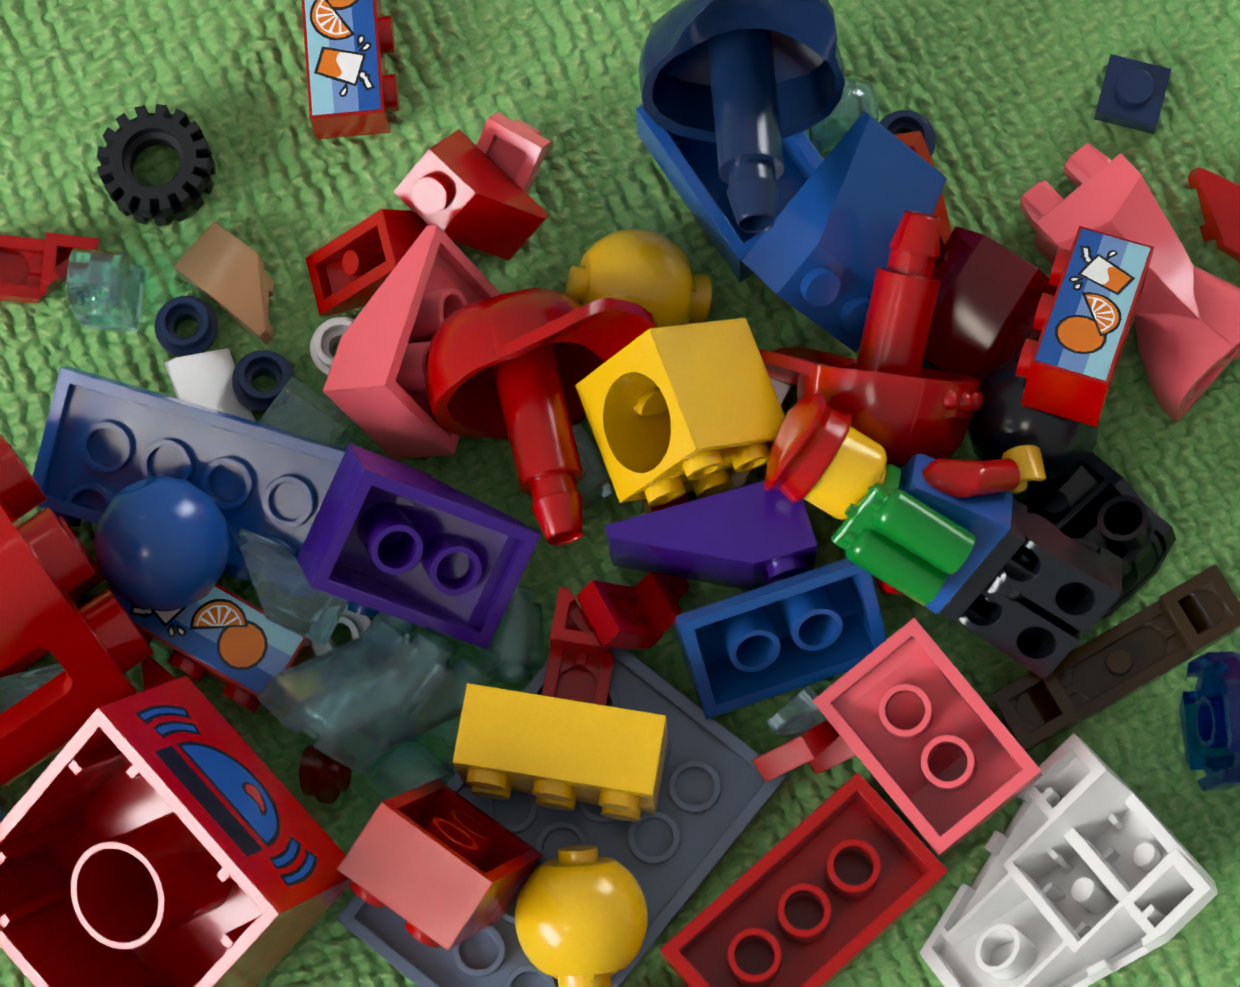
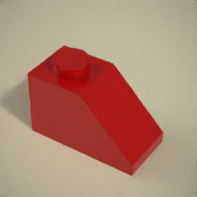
[394,129,550,261]
[305,209,428,316]

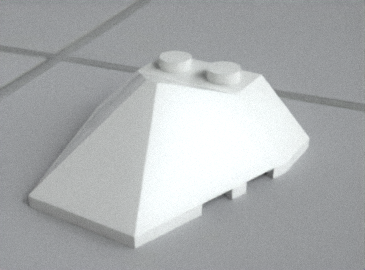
[919,733,1218,987]

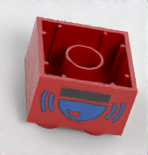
[0,676,352,987]

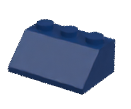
[673,558,887,719]

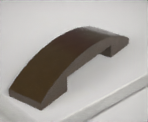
[991,564,1240,751]

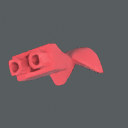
[1020,143,1240,423]

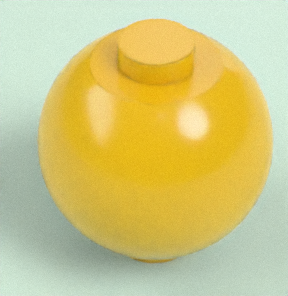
[566,229,712,327]
[515,845,648,987]

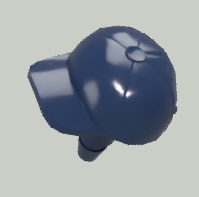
[639,0,845,234]

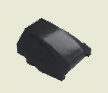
[1021,451,1176,620]

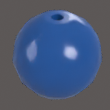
[93,476,231,612]

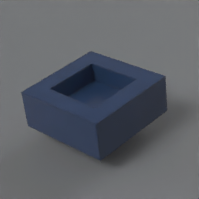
[1094,54,1171,134]

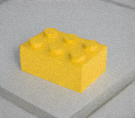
[453,683,668,822]

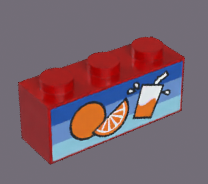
[302,0,400,140]
[1015,226,1154,427]
[113,584,314,714]

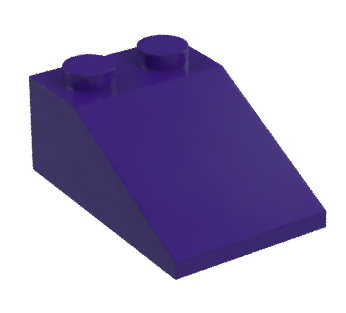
[296,444,541,649]
[605,480,817,591]

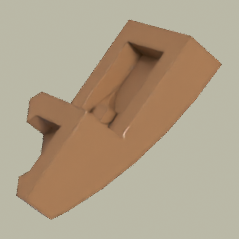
[173,221,274,345]

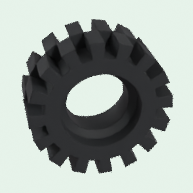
[97,104,216,226]

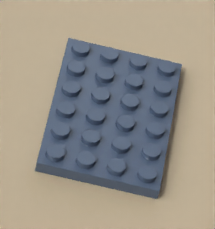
[336,648,786,987]

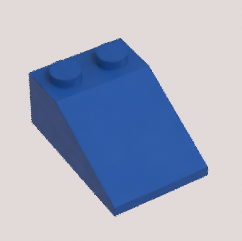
[741,111,947,353]

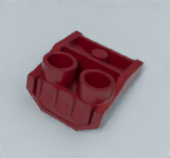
[923,226,1057,382]

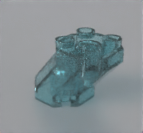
[257,612,492,775]

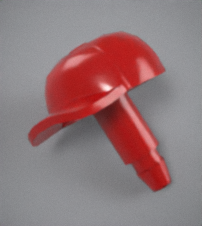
[758,210,984,469]
[425,287,658,546]

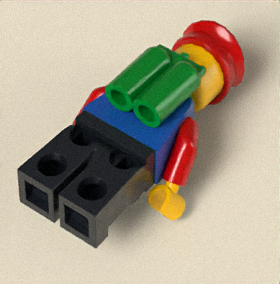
[764,393,1123,680]

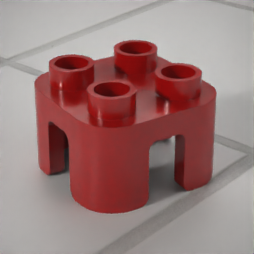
[0,434,154,787]

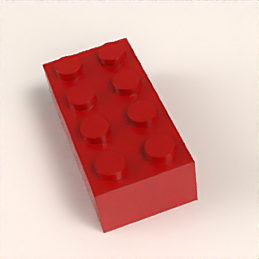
[660,772,948,987]

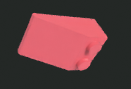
[323,224,502,460]
[812,618,1043,858]

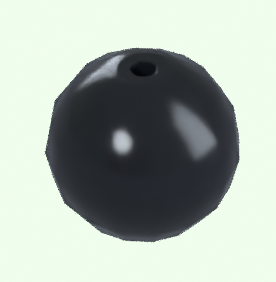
[968,356,1099,487]

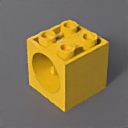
[575,318,785,506]

